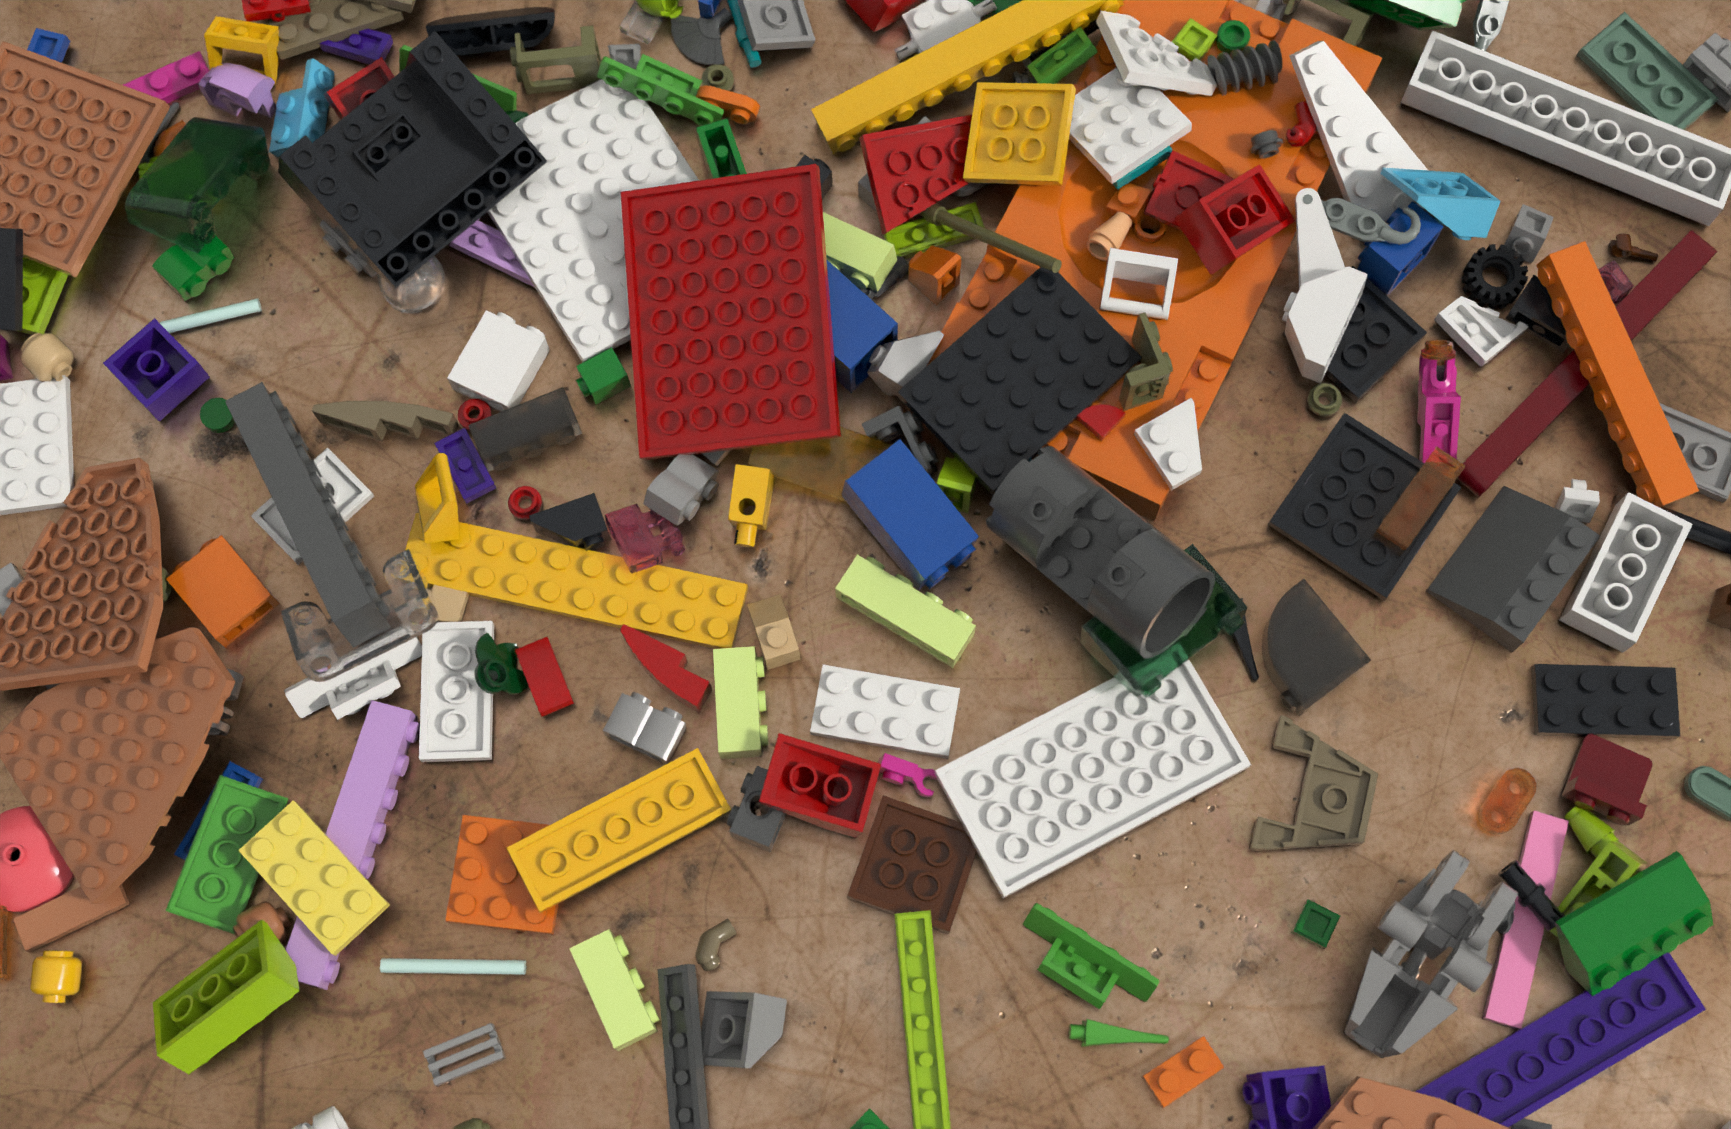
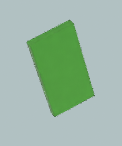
[165,775,289,934]

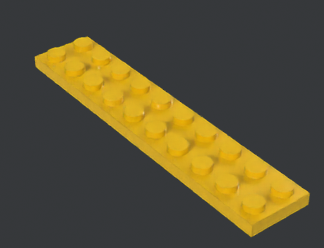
[397,513,748,649]

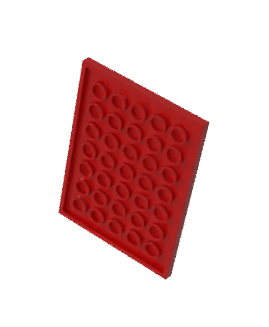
[621,164,841,460]

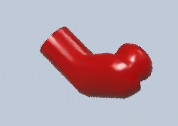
[1286,101,1317,147]

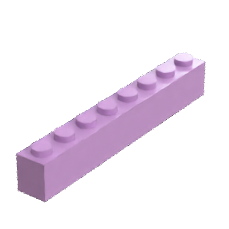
[286,700,420,990]

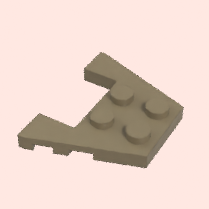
[1250,715,1378,851]

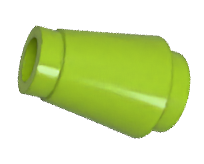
[1564,806,1619,858]

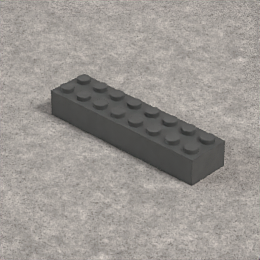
[225,382,391,648]

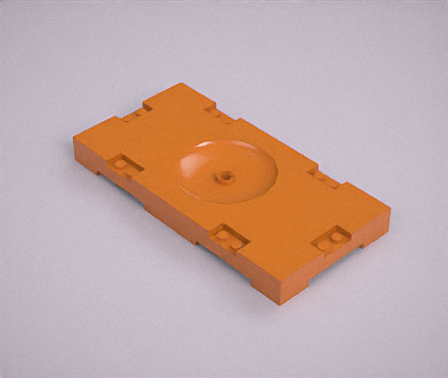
[926,0,1382,521]

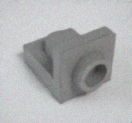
[1504,204,1554,263]

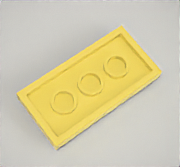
[238,800,390,956]

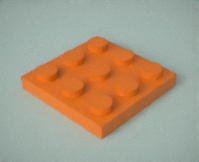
[445,815,558,935]

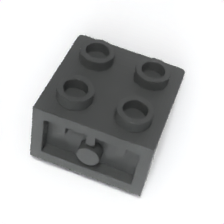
[862,406,939,474]

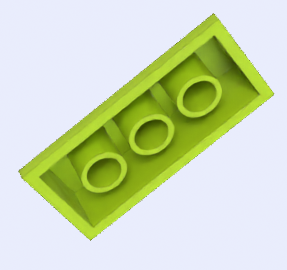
[153,919,299,1074]

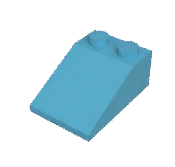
[1380,167,1501,240]

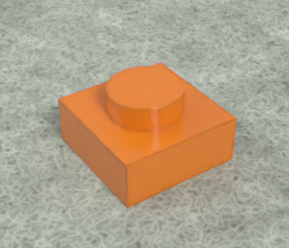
[1106,183,1152,224]

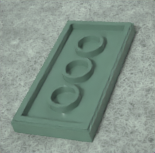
[1577,12,1719,130]

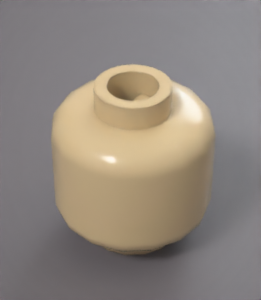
[21,333,74,382]

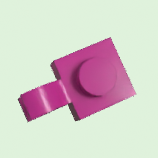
[878,753,937,797]

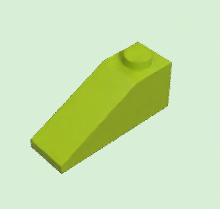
[1549,841,1648,937]

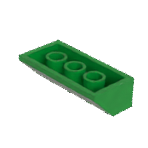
[1555,851,1714,996]

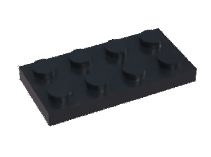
[1531,664,1680,739]

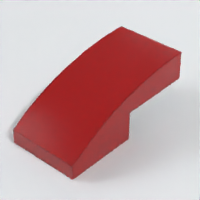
[515,637,574,717]

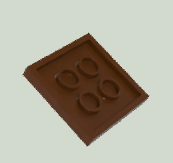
[847,795,977,933]

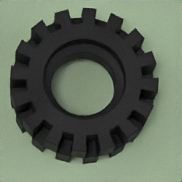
[1461,244,1528,310]

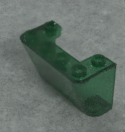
[125,117,271,254]

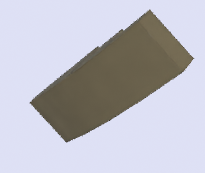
[312,401,459,441]

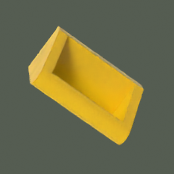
[204,16,280,85]
[415,453,459,544]

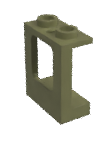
[1282,0,1375,46]
[510,26,602,94]

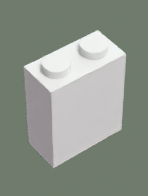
[447,310,550,417]

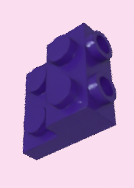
[1243,1065,1331,1129]

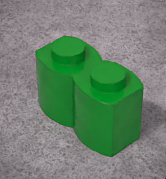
[152,223,234,301]

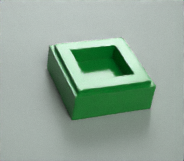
[1291,899,1341,949]

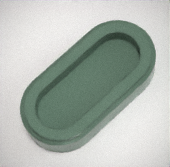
[1684,766,1731,821]

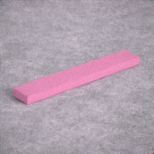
[1482,811,1569,1030]

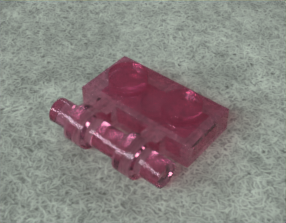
[605,504,685,574]

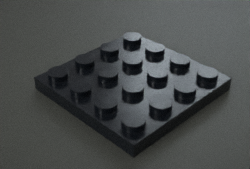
[1268,412,1461,601]

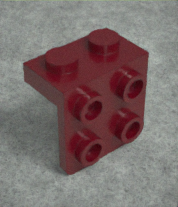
[1562,734,1653,826]

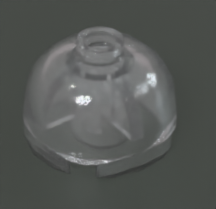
[378,256,447,314]

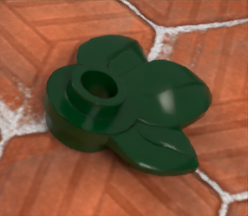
[474,633,529,695]

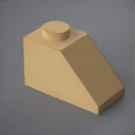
[747,595,801,670]

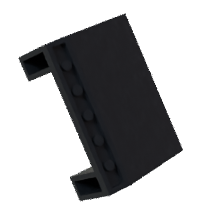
[278,31,547,290]

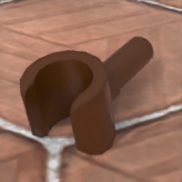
[1610,234,1658,262]

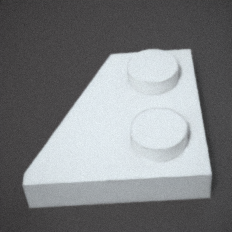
[1434,296,1528,367]
[1134,398,1202,491]

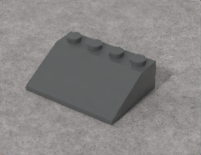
[1426,486,1600,652]

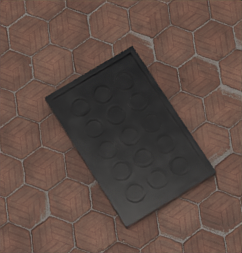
[897,267,1142,494]

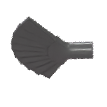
[671,8,733,65]

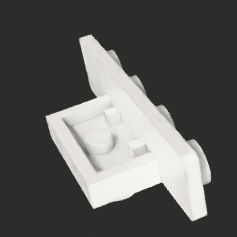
[284,626,422,720]

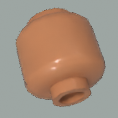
[232,901,290,944]

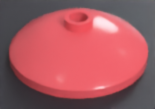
[0,806,74,913]

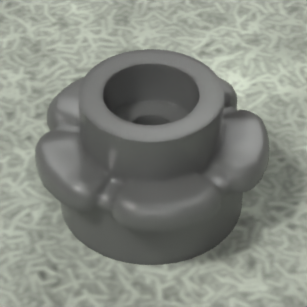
[1250,130,1283,159]

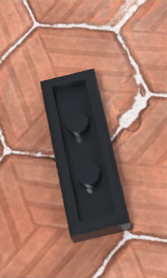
[0,228,23,331]

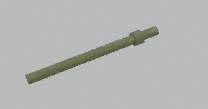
[919,204,1062,273]

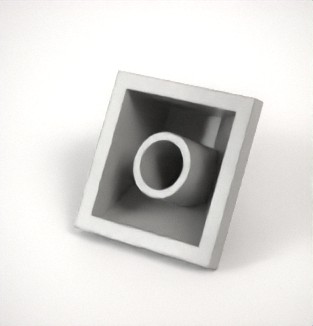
[867,331,945,396]
[701,991,787,1069]

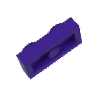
[319,28,393,65]
[434,428,497,504]

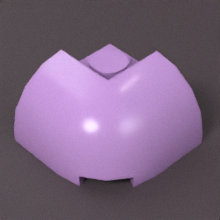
[198,63,276,118]

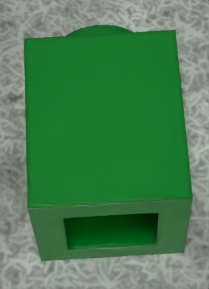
[575,347,631,405]

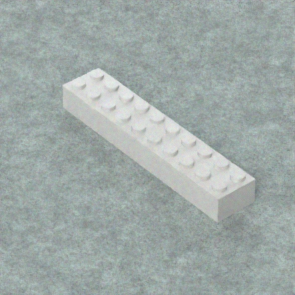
[1400,30,1731,226]

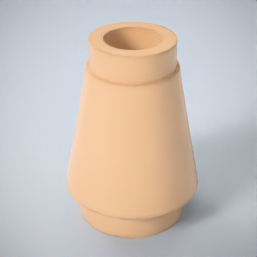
[1087,212,1132,261]

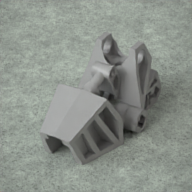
[1344,850,1518,1058]

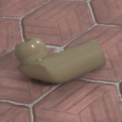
[695,919,737,971]

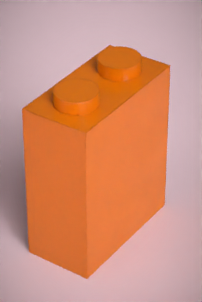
[166,535,280,648]

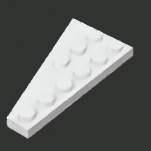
[1289,41,1427,222]

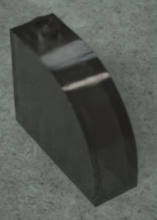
[1262,579,1371,717]

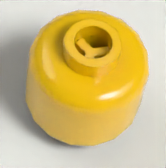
[30,950,82,1003]

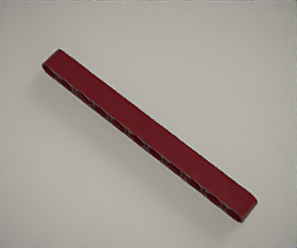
[1453,230,1718,498]

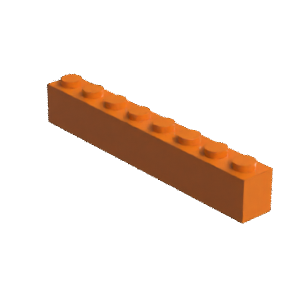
[1536,241,1699,508]

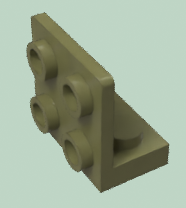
[1119,312,1173,411]

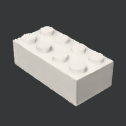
[1559,492,1693,653]

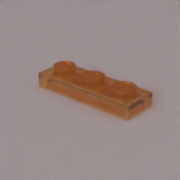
[1376,446,1465,551]

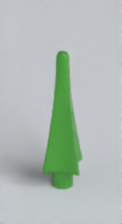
[1068,1019,1169,1047]

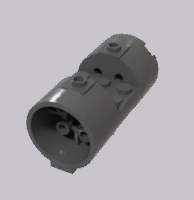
[986,446,1215,658]

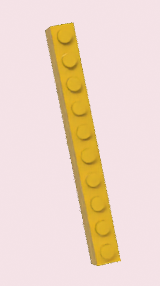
[811,0,1124,154]

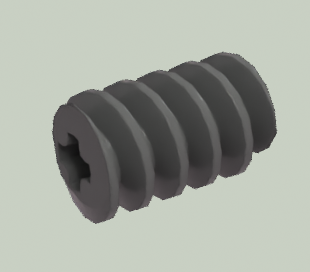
[1207,40,1283,96]

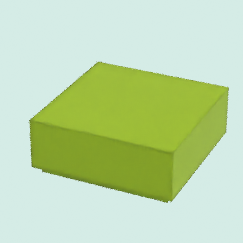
[1172,18,1217,61]

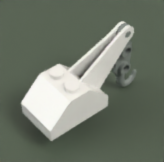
[1282,188,1421,384]

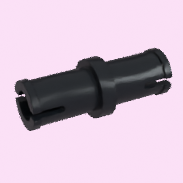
[1498,860,1565,931]

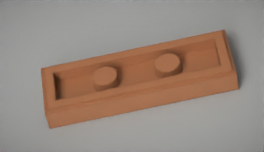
[13,884,130,952]

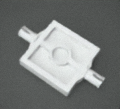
[894,0,997,62]

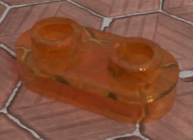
[1479,768,1536,835]

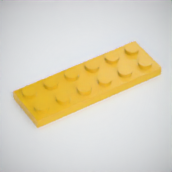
[506,748,731,913]

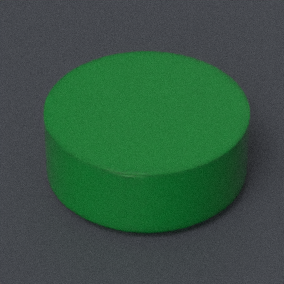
[1216,20,1250,55]
[200,398,235,433]

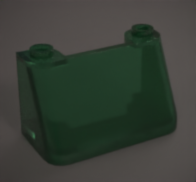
[1080,544,1247,698]

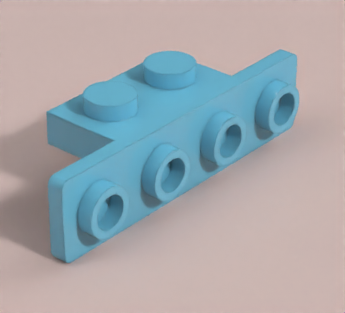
[269,59,334,157]

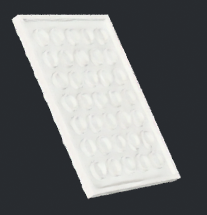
[488,79,699,363]

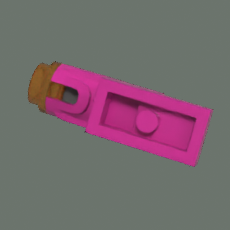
[1417,340,1461,463]

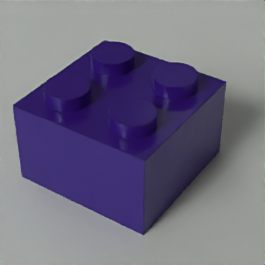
[103,318,210,422]

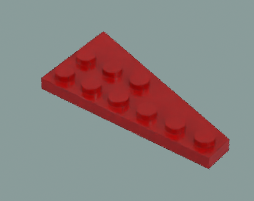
[859,114,972,235]

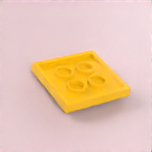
[963,82,1076,186]

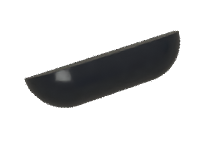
[425,7,555,55]

